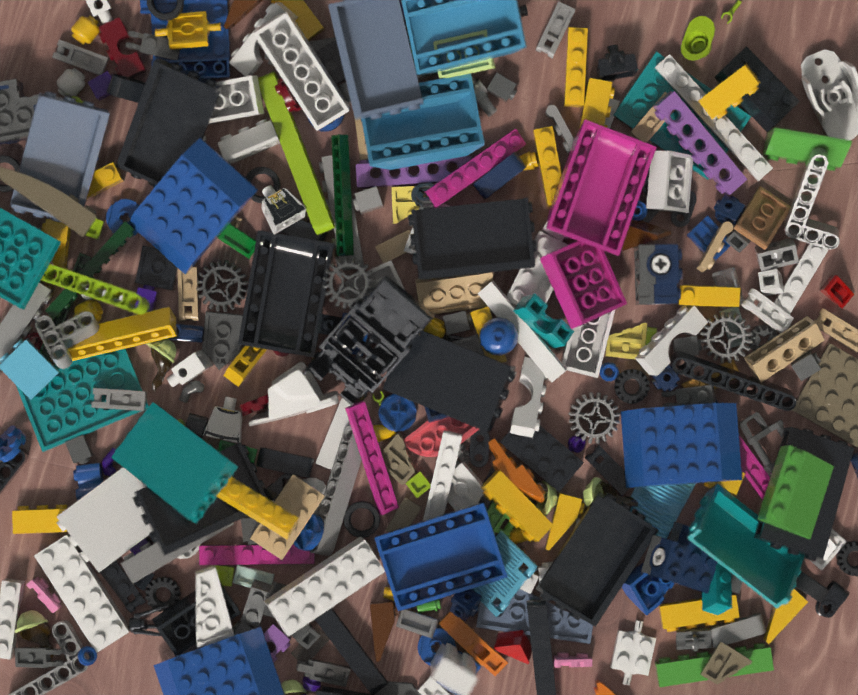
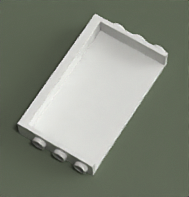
[56,467,152,572]

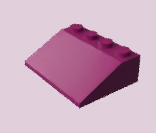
[540,241,627,329]

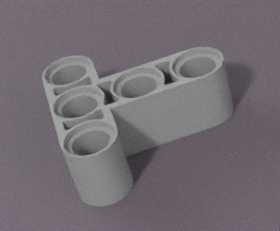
[35,311,99,369]

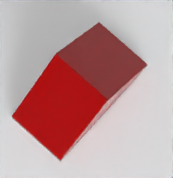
[819,275,854,309]
[493,630,532,664]

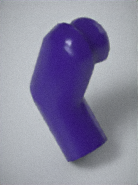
[102,448,116,477]

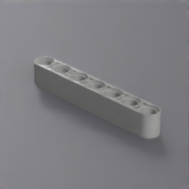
[310,426,362,556]

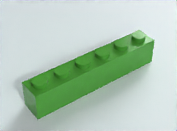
[655,643,774,687]

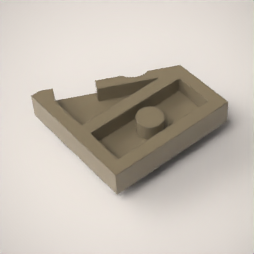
[381,432,416,485]
[700,641,753,685]

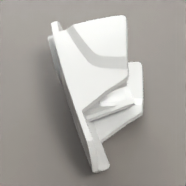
[801,50,858,141]
[248,362,339,427]

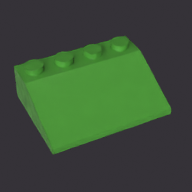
[763,128,852,171]
[757,445,834,539]

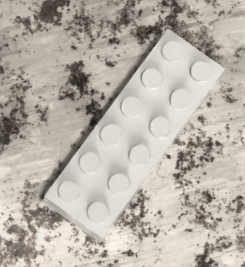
[253,9,350,131]
[34,534,130,653]
[264,536,385,637]
[430,643,478,695]

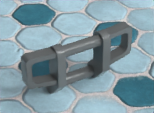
[739,412,785,478]

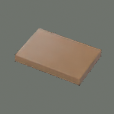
[733,186,791,250]

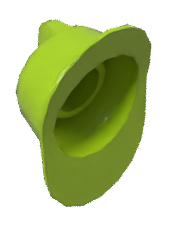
[681,16,715,61]

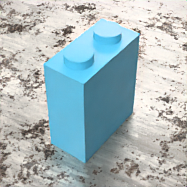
[0,339,60,400]

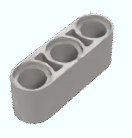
[710,613,766,648]

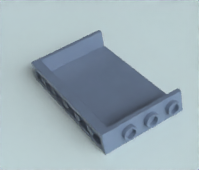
[328,0,423,120]
[10,91,110,222]

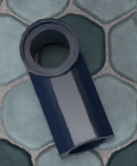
[168,323,204,343]

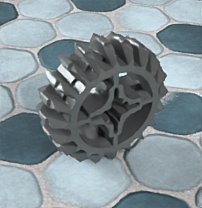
[323,257,375,309]
[196,260,248,312]

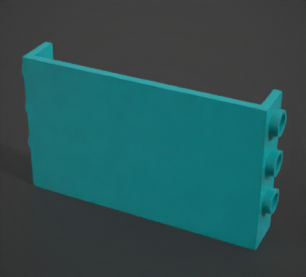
[111,402,238,523]
[687,484,805,608]

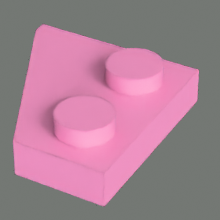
[26,577,62,613]
[553,652,592,668]

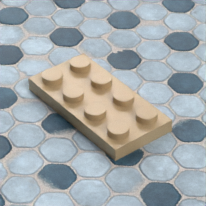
[416,272,494,314]
[250,474,325,560]

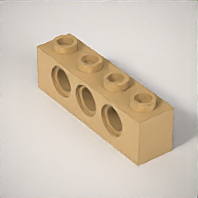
[744,316,824,382]

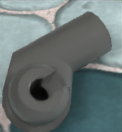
[178,380,205,403]

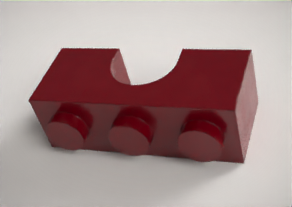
[98,17,147,78]

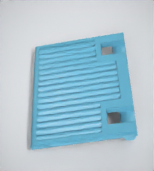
[630,483,696,539]
[472,531,537,617]

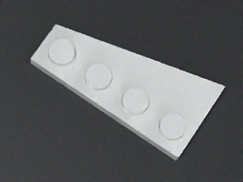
[196,566,234,648]

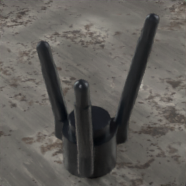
[129,604,170,637]

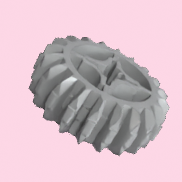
[701,312,753,363]
[568,392,620,444]

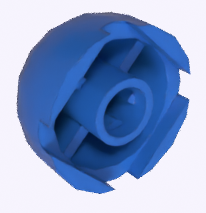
[479,317,518,356]

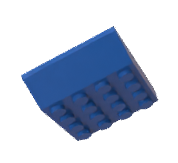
[129,138,258,275]
[621,403,742,488]
[374,503,508,611]
[153,627,285,695]

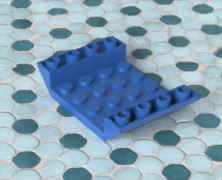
[151,0,230,79]

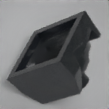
[596,45,638,81]

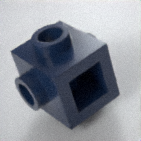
[714,195,745,227]
[651,364,680,392]
[450,589,482,621]

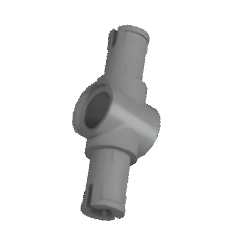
[472,77,497,117]

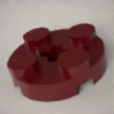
[275,77,302,112]
[239,394,269,416]

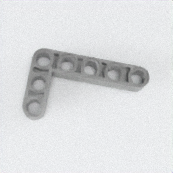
[785,147,840,250]
[9,620,90,695]

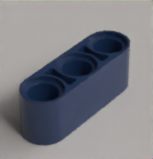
[473,152,527,200]

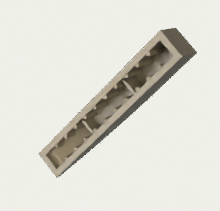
[0,167,97,237]

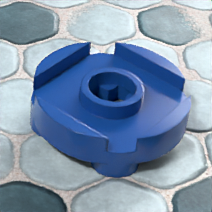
[106,199,139,238]
[0,425,26,462]
[418,628,456,665]

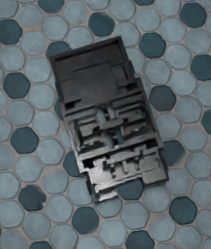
[302,274,434,405]

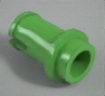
[417,599,441,614]

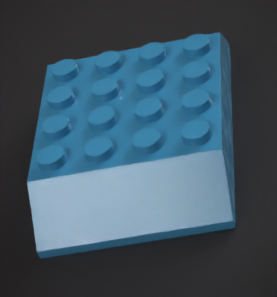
[401,0,527,75]
[361,74,485,170]

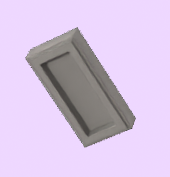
[396,609,439,639]

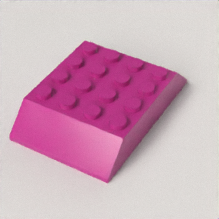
[546,120,656,256]

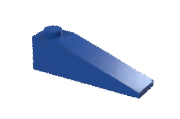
[622,563,675,615]

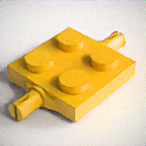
[155,11,221,50]

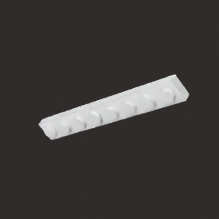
[655,54,773,181]

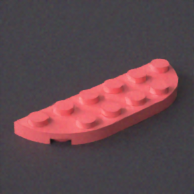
[403,417,479,457]

